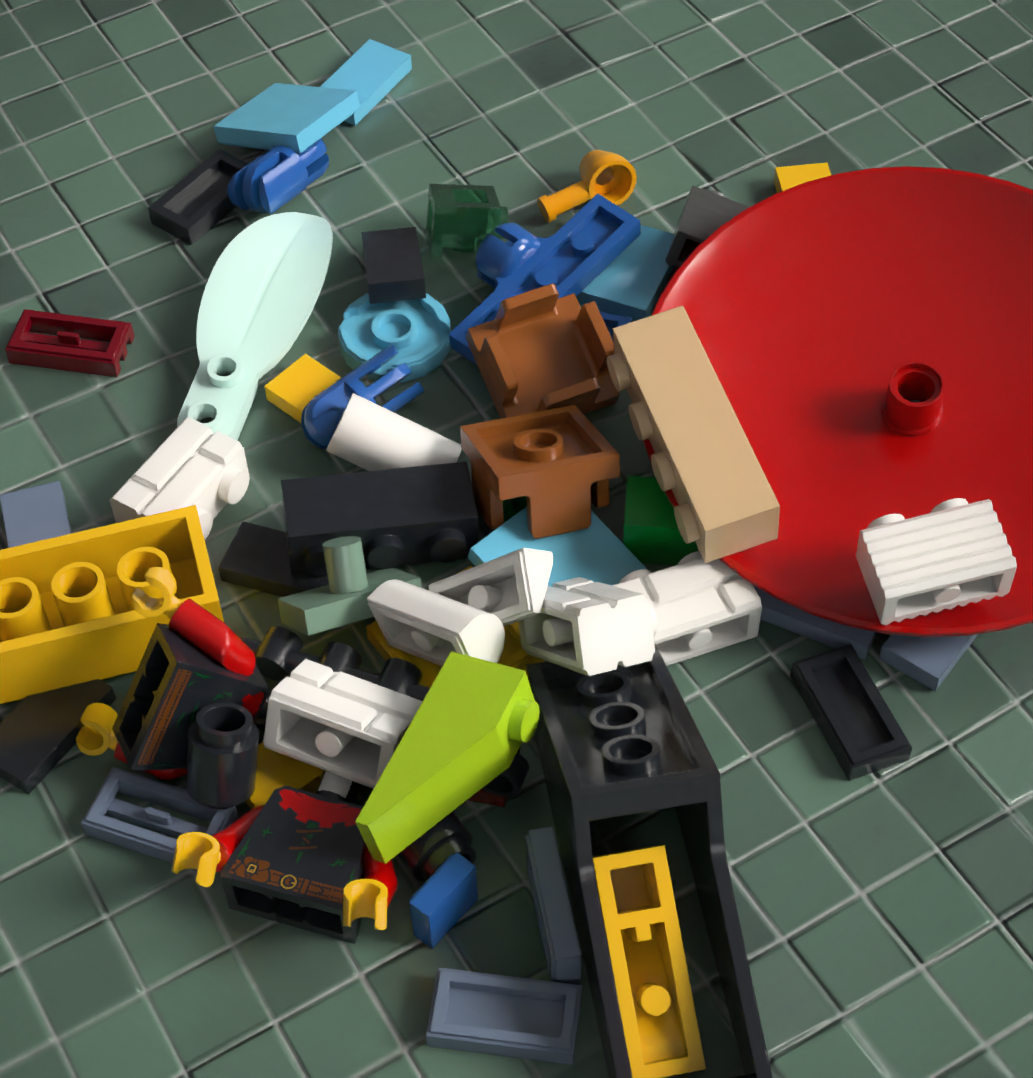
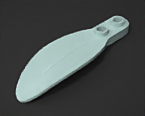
[177,212,333,441]

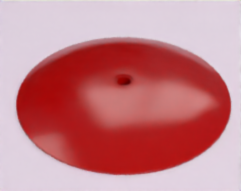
[643,166,1033,637]

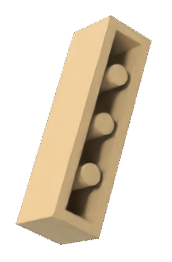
[607,306,780,563]

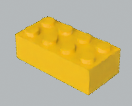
[0,505,224,704]

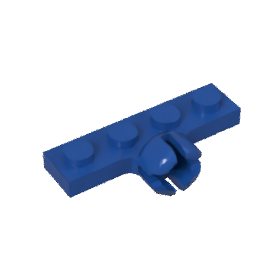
[448,194,641,366]

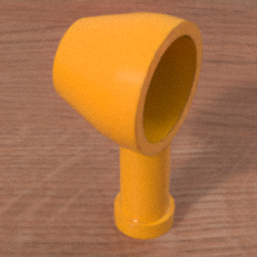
[537,150,637,223]

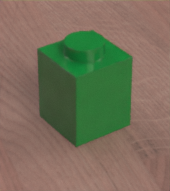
[623,476,698,566]

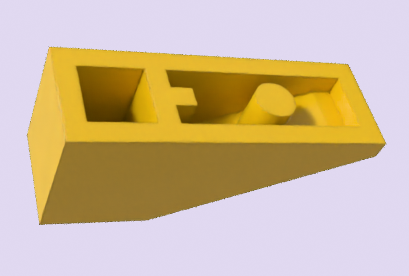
[593,845,706,1078]

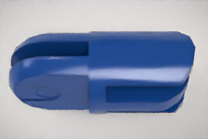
[227,139,329,214]
[301,345,425,449]

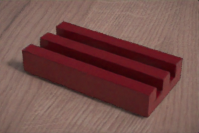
[5,309,135,377]

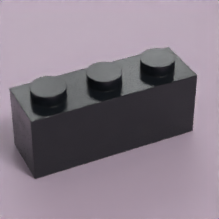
[281,461,479,576]

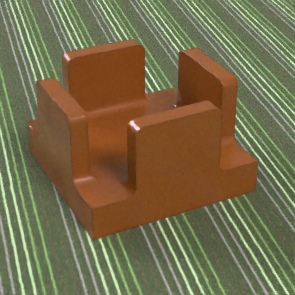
[466,284,620,419]
[460,405,620,539]

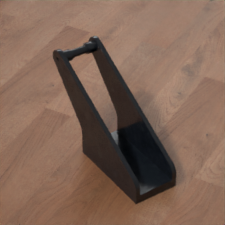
[526,644,773,1078]

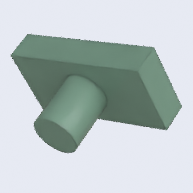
[278,536,422,636]

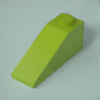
[355,651,540,864]

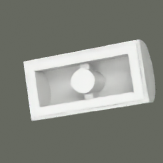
[326,393,462,471]
[366,579,505,666]

